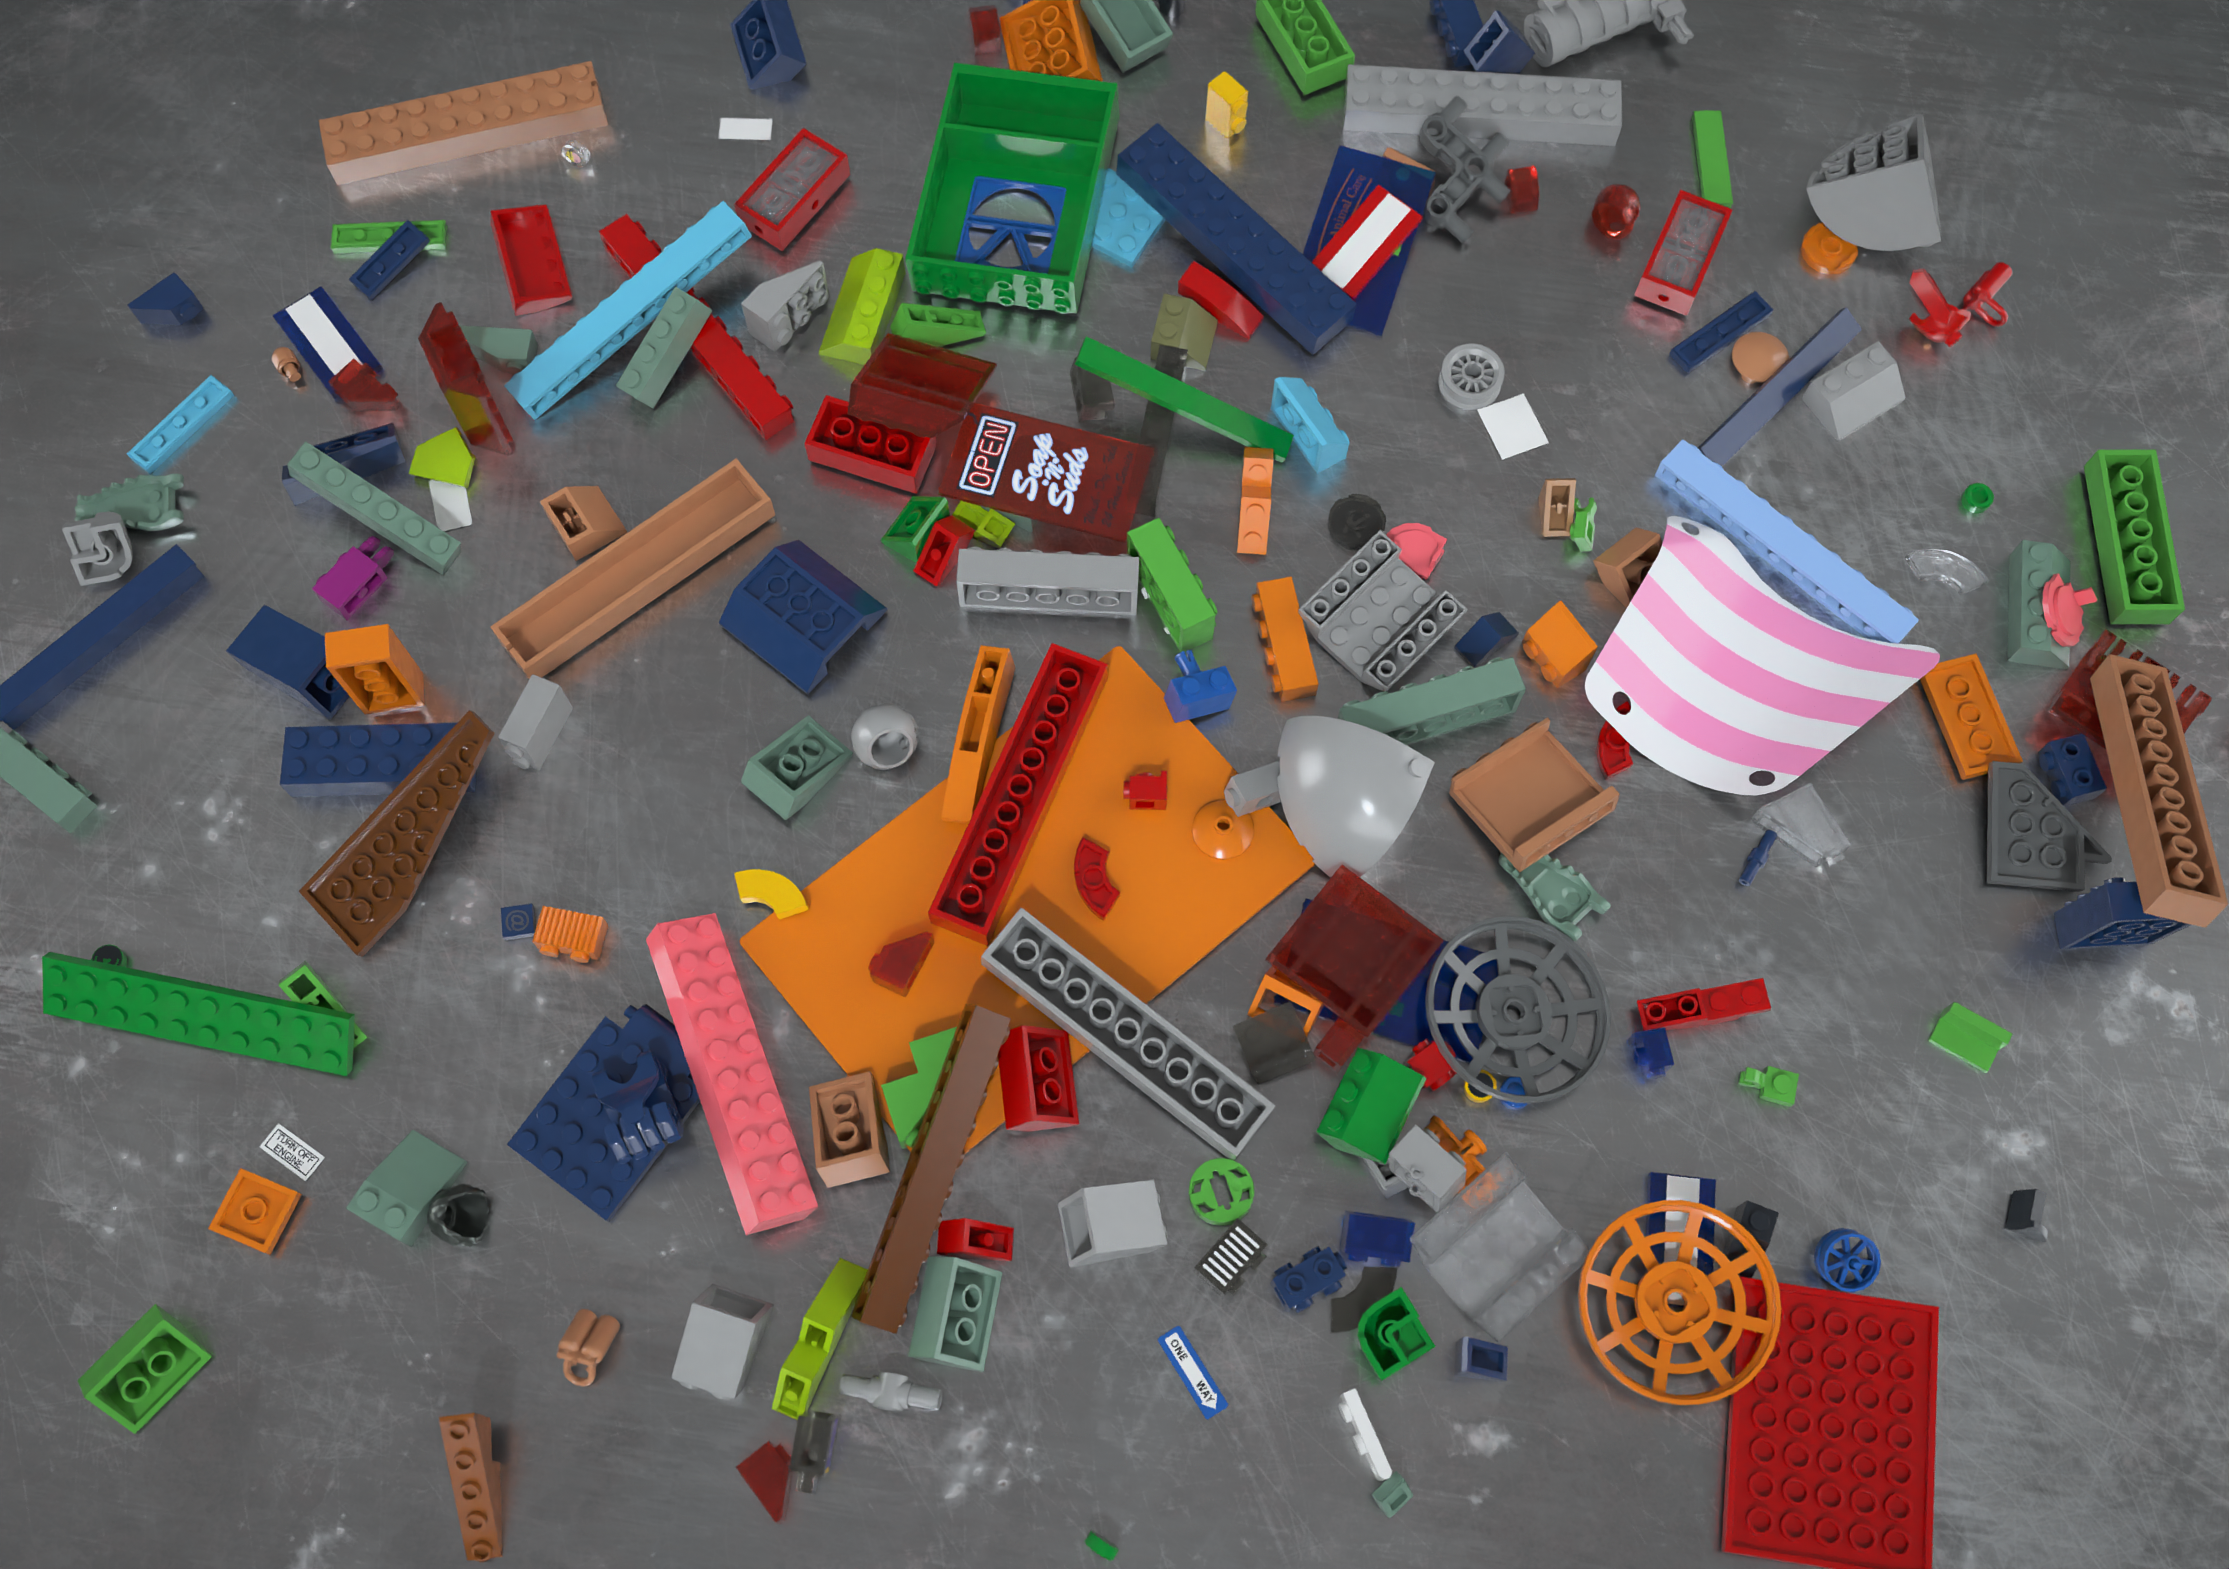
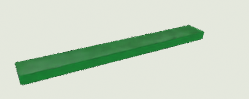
[1074,336,1294,463]

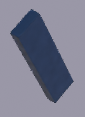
[1669,291,1774,374]

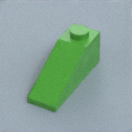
[890,303,986,350]
[278,960,367,1049]

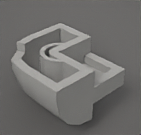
[62,512,133,586]

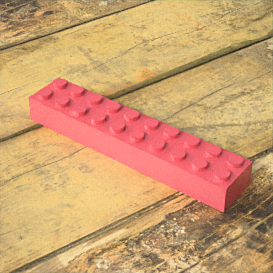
[646,913,818,1235]

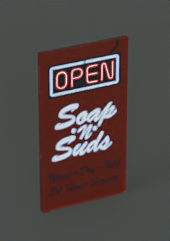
[938,402,1155,543]

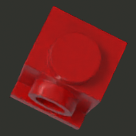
[1123,771,1167,810]

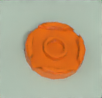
[1801,222,1858,275]

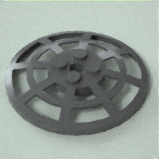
[1425,916,1611,1103]

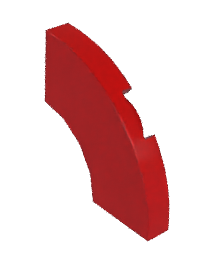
[1597,701,1633,780]
[1074,837,1120,921]

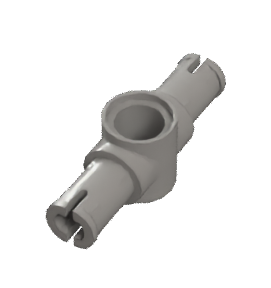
[839,1372,942,1412]

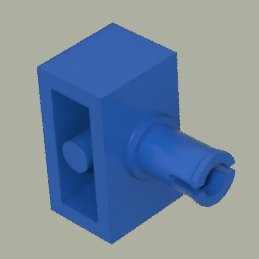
[1164,650,1237,723]

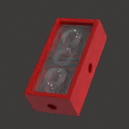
[734,128,851,251]
[1634,190,1733,316]

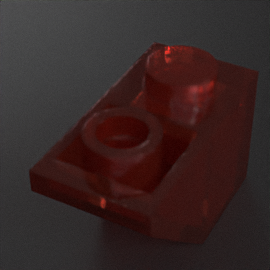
[328,359,400,411]

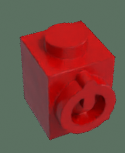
[1403,1038,1457,1091]

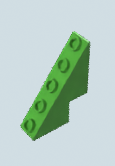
[881,1027,957,1149]

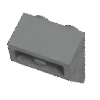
[741,261,829,352]

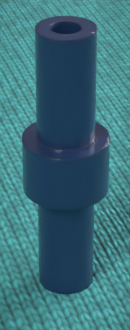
[1739,830,1778,886]

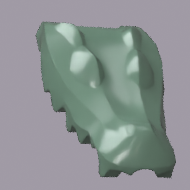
[74,474,184,531]
[1499,852,1611,942]

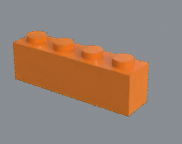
[1251,576,1319,702]

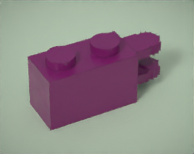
[312,536,394,620]

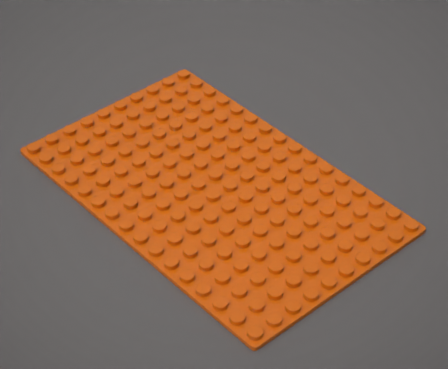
[740,646,1315,1154]

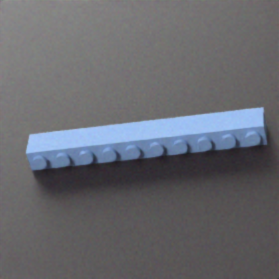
[1655,439,1919,644]

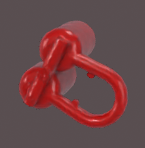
[1961,262,2012,327]

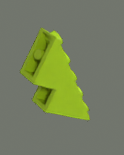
[772,1258,868,1422]

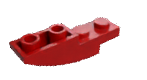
[1636,978,1771,1032]

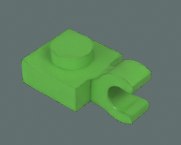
[1570,497,1597,552]
[1738,1066,1799,1107]

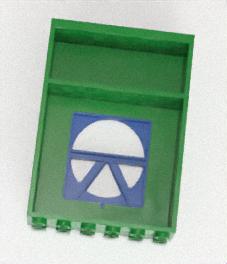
[905,62,1120,314]

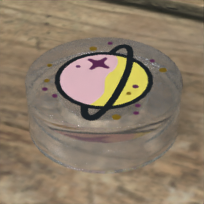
[561,140,591,167]

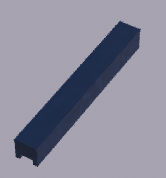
[0,544,205,730]

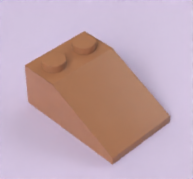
[809,1071,890,1188]

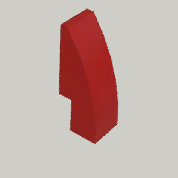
[1178,261,1264,340]

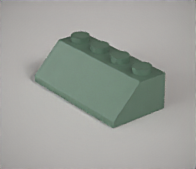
[2007,540,2070,670]

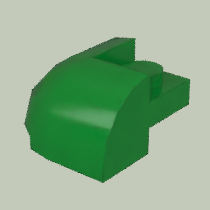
[1358,1287,1436,1381]

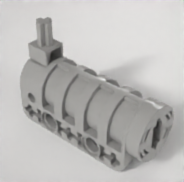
[1524,0,1694,67]

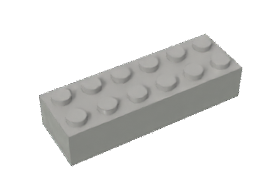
[956,547,1139,615]

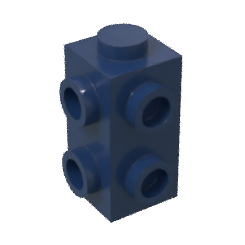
[1270,1246,1347,1313]

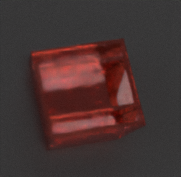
[847,333,997,438]
[1265,864,1444,1038]

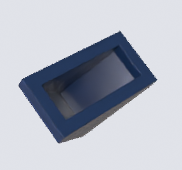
[1454,612,1519,668]
[1454,1337,1508,1381]

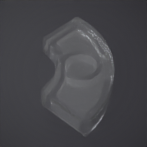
[1905,549,1989,595]

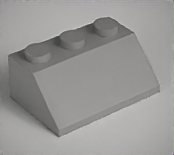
[1802,341,1906,442]

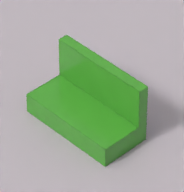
[1928,1002,2013,1073]

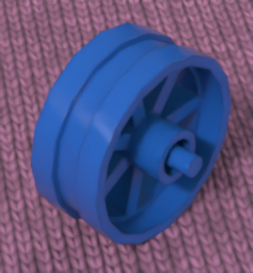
[1814,1228,1881,1292]

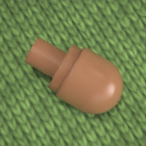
[272,347,301,382]

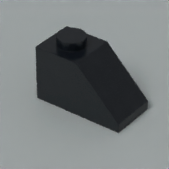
[1718,1200,1779,1278]

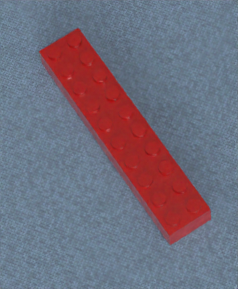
[928,643,1108,946]

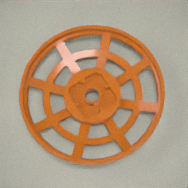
[1578,1200,1781,1405]

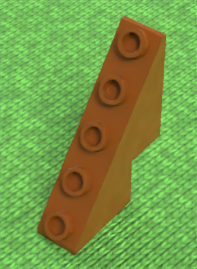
[439,1413,502,1562]

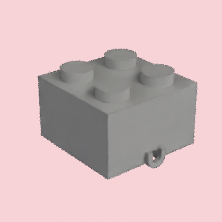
[1389,1125,1467,1214]

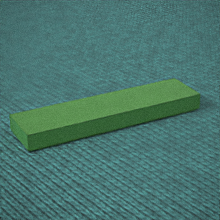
[1692,110,1733,209]
[331,220,447,254]

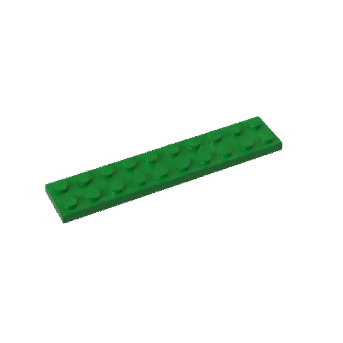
[42,952,355,1076]

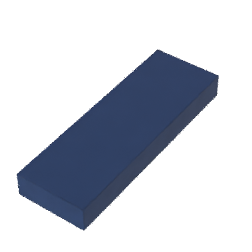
[349,220,430,301]

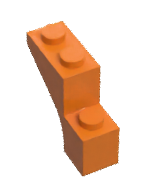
[1237,447,1274,555]

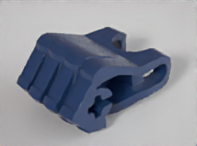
[592,1050,685,1164]

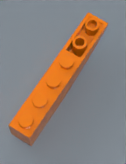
[941,645,1016,824]

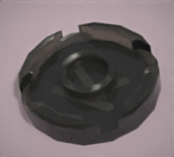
[1327,494,1387,551]

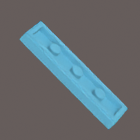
[127,375,235,475]

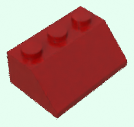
[998,1025,1079,1132]

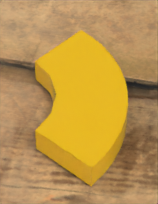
[734,869,809,920]

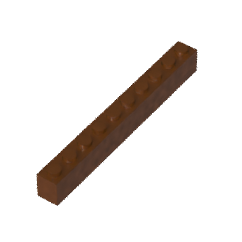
[851,1004,1010,1334]

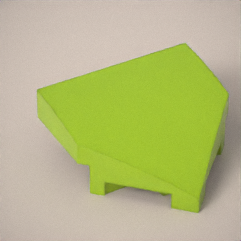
[409,427,477,488]

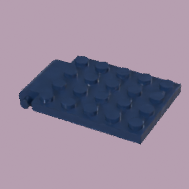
[507,1004,700,1221]

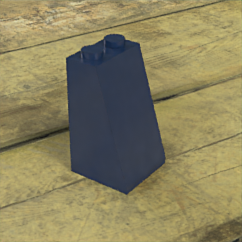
[226,605,349,721]

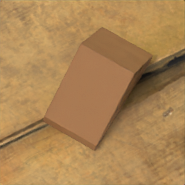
[1538,478,1576,537]

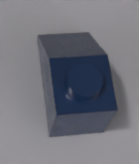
[127,272,204,325]

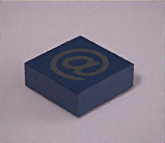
[501,903,536,941]

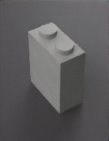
[498,674,573,770]

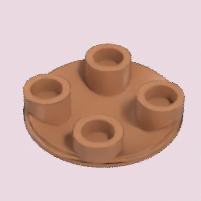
[1732,332,1789,384]

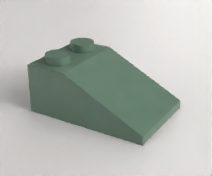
[741,715,853,820]
[346,1130,467,1247]

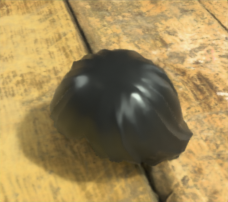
[427,1183,489,1247]

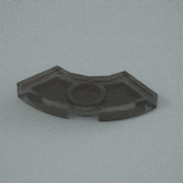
[1330,1266,1397,1334]

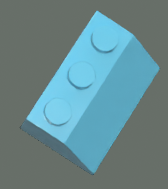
[1271,377,1349,474]

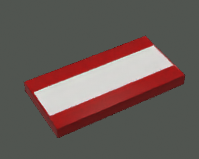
[1311,184,1423,301]

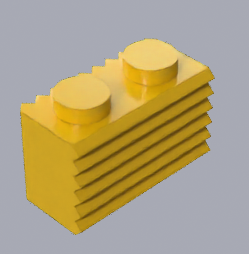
[1206,71,1249,138]

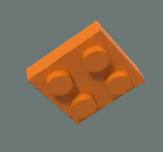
[208,1168,302,1255]

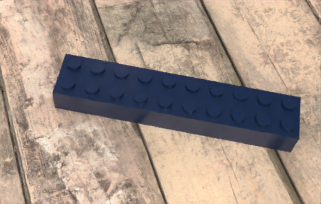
[1116,123,1357,355]

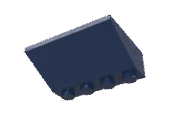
[2054,877,2192,949]

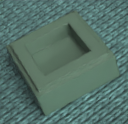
[1371,1471,1413,1518]

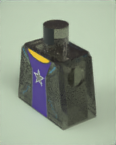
[790,1409,841,1494]

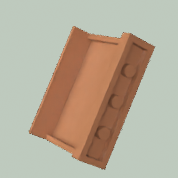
[1449,717,1620,872]

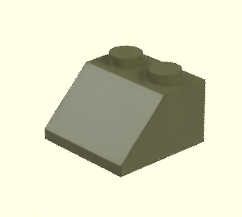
[1150,294,1218,371]

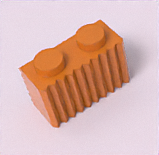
[532,906,608,963]

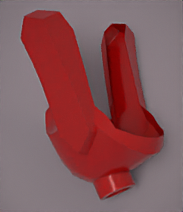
[1909,268,1971,348]

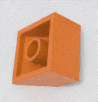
[1522,601,1598,689]

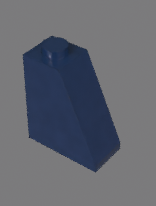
[1463,10,1535,73]

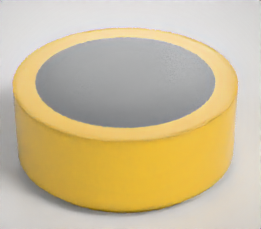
[1463,1069,1497,1103]

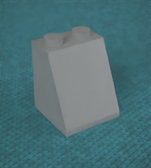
[1058,1180,1167,1268]
[671,1284,774,1400]

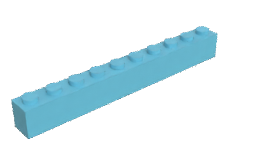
[504,201,752,420]

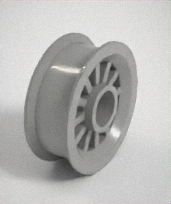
[1439,344,1505,410]

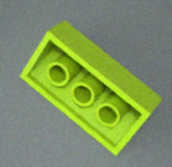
[819,248,906,367]

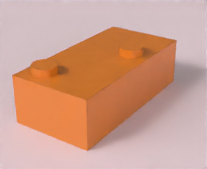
[325,624,425,714]

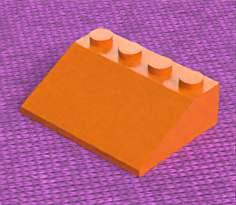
[999,0,1103,81]

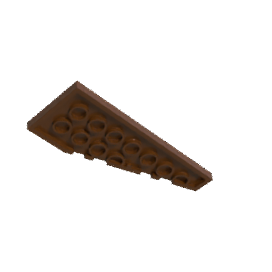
[299,710,495,957]

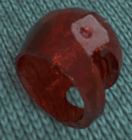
[1592,184,1641,240]

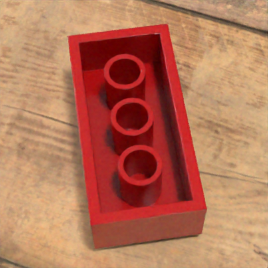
[804,395,937,494]

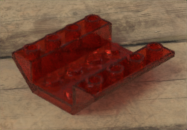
[418,302,513,456]

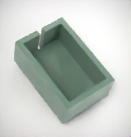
[1079,0,1173,72]

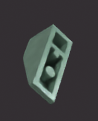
[445,325,538,375]

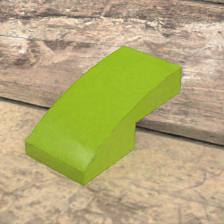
[952,496,1015,548]

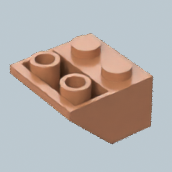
[540,486,627,561]

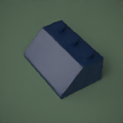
[730,0,807,90]

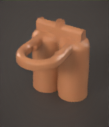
[557,1309,620,1386]

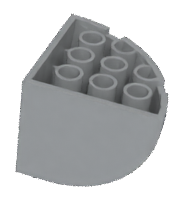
[1807,113,1941,251]
[1277,716,1435,885]

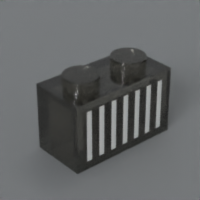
[1193,1218,1268,1299]

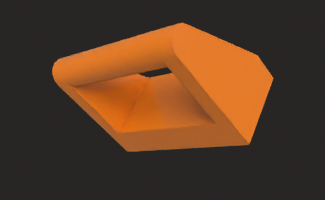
[1247,965,1330,1044]

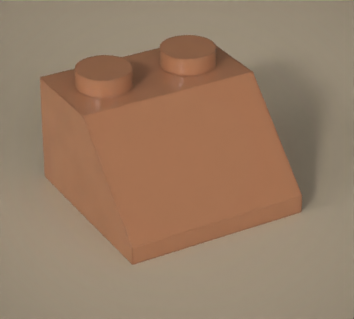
[1593,527,1663,608]

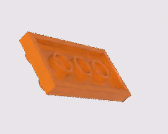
[1920,653,2023,780]

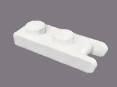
[1338,1388,1392,1481]

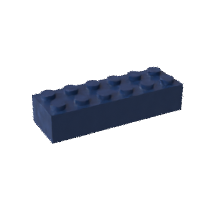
[279,723,477,797]

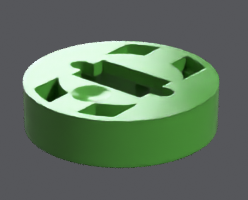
[1189,1158,1254,1226]

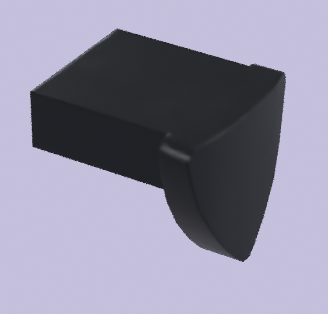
[2005,1189,2048,1242]

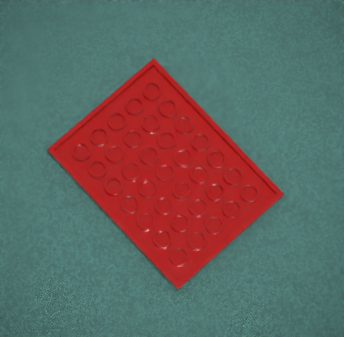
[1721,1276,1939,1569]

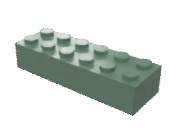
[1337,657,1526,745]

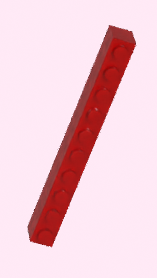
[599,214,794,440]

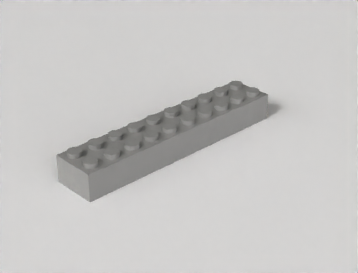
[1343,65,1622,146]
[981,908,1276,1160]

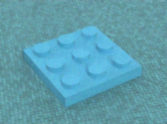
[1092,168,1165,268]

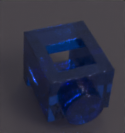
[1627,1028,1675,1080]

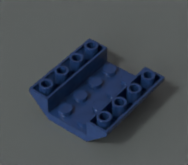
[719,539,887,694]

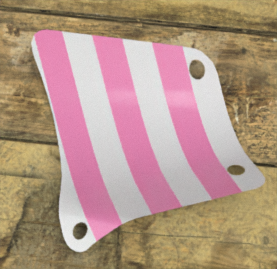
[1585,516,1940,796]

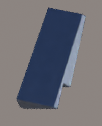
[282,423,406,506]

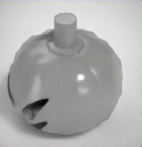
[851,703,919,770]

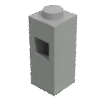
[1224,760,1281,817]

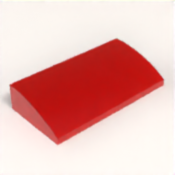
[490,204,572,316]

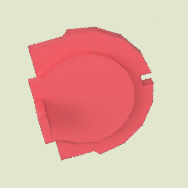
[1386,523,1447,580]
[2042,573,2097,647]

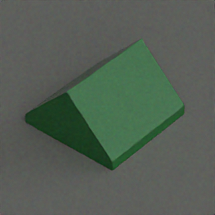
[880,496,950,563]

